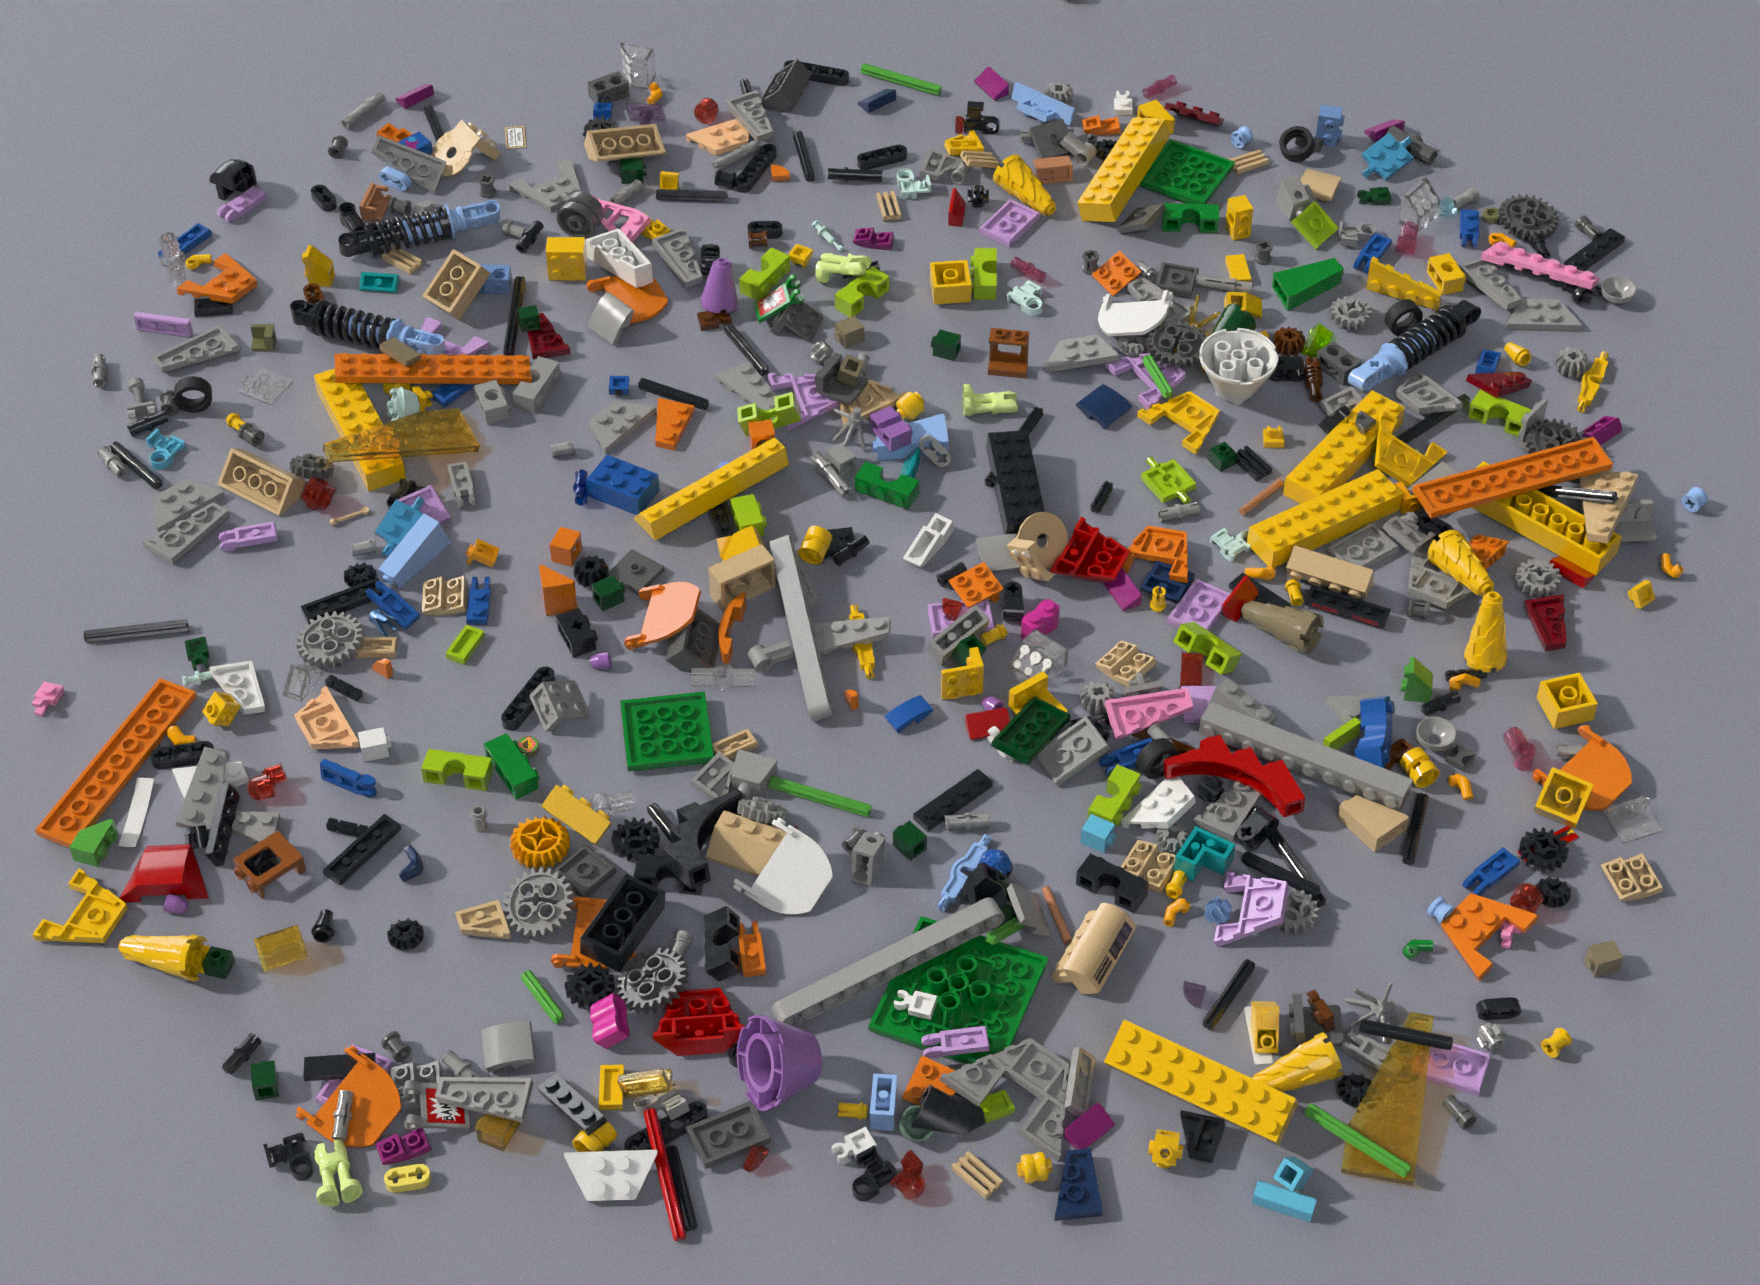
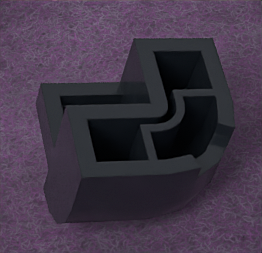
[210,159,257,201]
[962,862,1017,927]

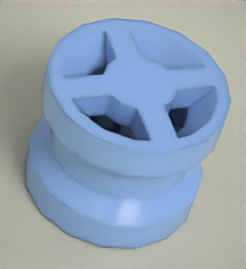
[1230,126,1253,149]
[1681,487,1708,512]
[1427,896,1456,924]

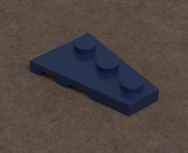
[1054,1148,1103,1221]

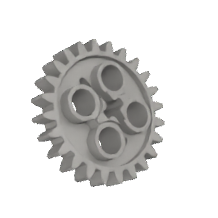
[296,611,365,669]
[503,867,576,940]

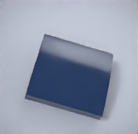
[1076,384,1133,429]
[1140,560,1195,603]

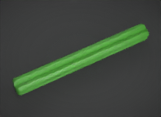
[861,63,942,95]
[769,776,872,817]
[1304,1103,1411,1177]

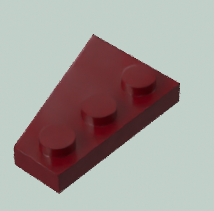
[1164,101,1224,125]
[1524,594,1566,652]

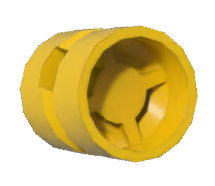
[798,526,833,565]
[1399,747,1440,789]
[572,1121,617,1152]

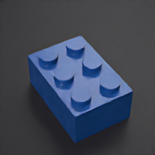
[586,455,660,515]

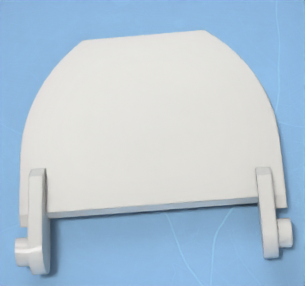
[1098,290,1173,337]
[733,818,833,915]

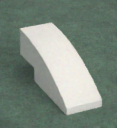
[903,513,955,568]

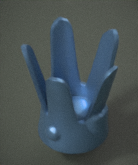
[369,608,397,637]

